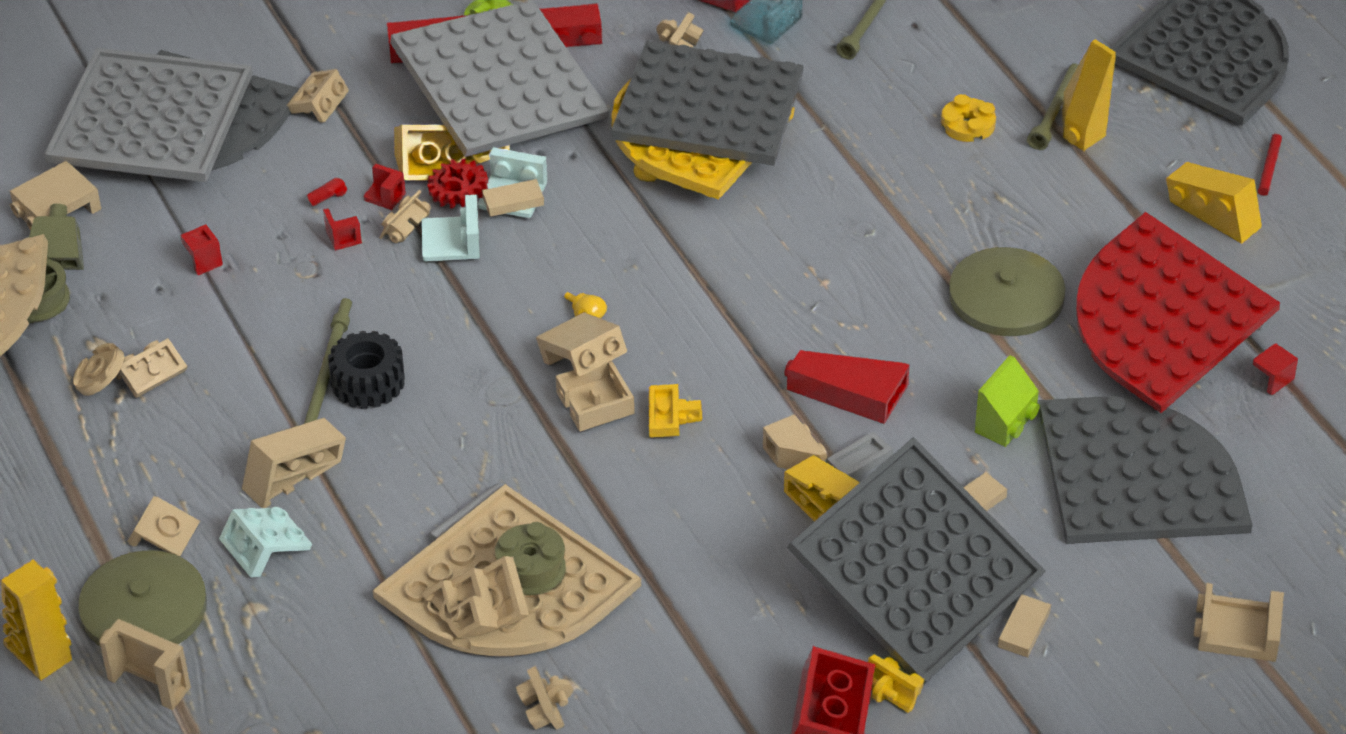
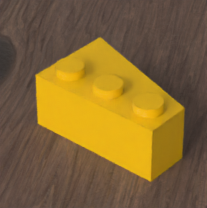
[1166,162,1262,244]
[784,455,860,522]

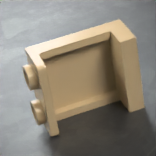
[10,161,101,230]
[536,312,627,376]
[1193,583,1284,662]
[100,619,191,710]

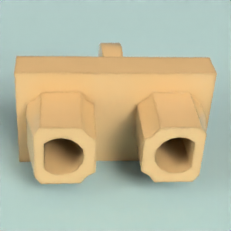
[656,12,704,48]
[516,666,573,730]

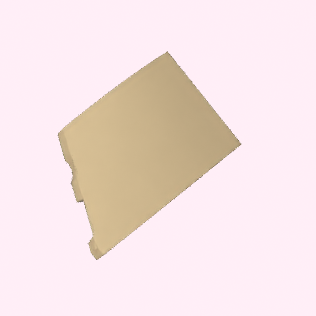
[422,556,529,639]

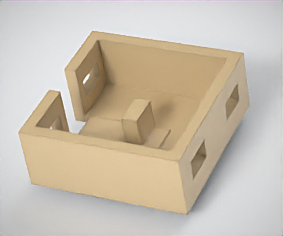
[556,360,635,432]

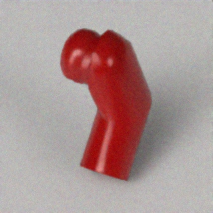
[307,178,347,207]

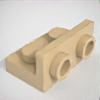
[287,69,349,123]
[116,338,188,398]

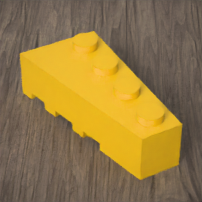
[1,559,72,681]

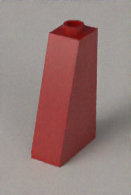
[784,350,910,424]

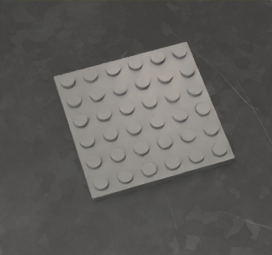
[390,0,610,157]
[44,48,253,182]

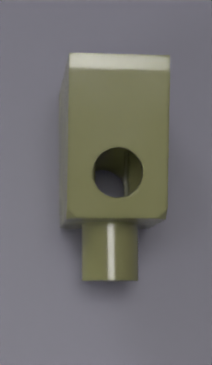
[29,204,84,270]

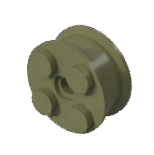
[27,258,70,323]
[495,522,566,595]

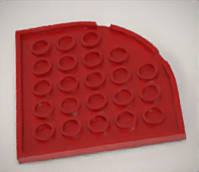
[1076,212,1280,413]

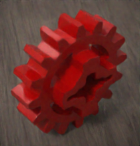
[427,159,489,209]

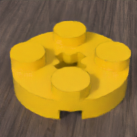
[941,94,996,142]

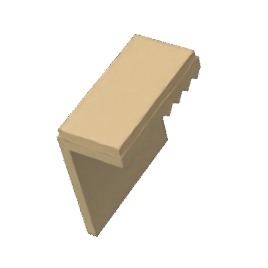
[127,496,200,556]

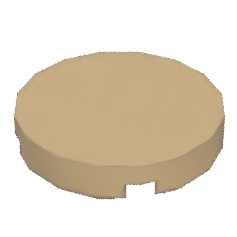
[73,343,124,396]

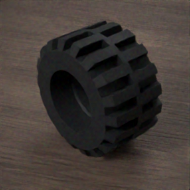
[328,331,405,409]

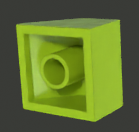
[975,355,1040,447]

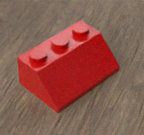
[791,646,875,734]

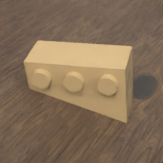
[242,418,346,508]

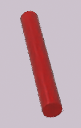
[1258,134,1282,196]

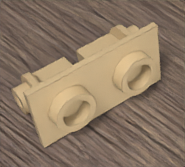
[379,190,431,243]

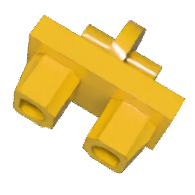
[868,654,924,713]

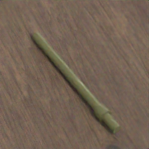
[304,298,352,424]

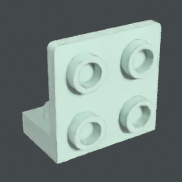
[478,147,547,218]
[422,195,480,261]
[219,507,312,577]

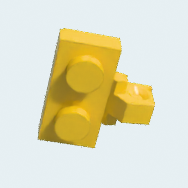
[649,384,702,437]

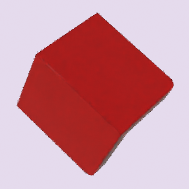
[364,164,406,210]
[323,208,362,251]
[180,224,223,275]
[1253,343,1298,395]

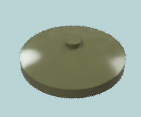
[949,247,1065,336]
[78,550,207,646]

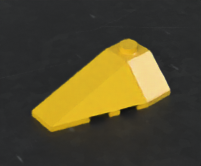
[1062,39,1116,151]
[394,125,510,181]

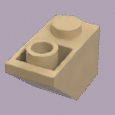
[763,414,827,469]

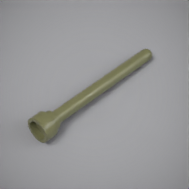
[836,0,887,60]
[1027,63,1078,150]

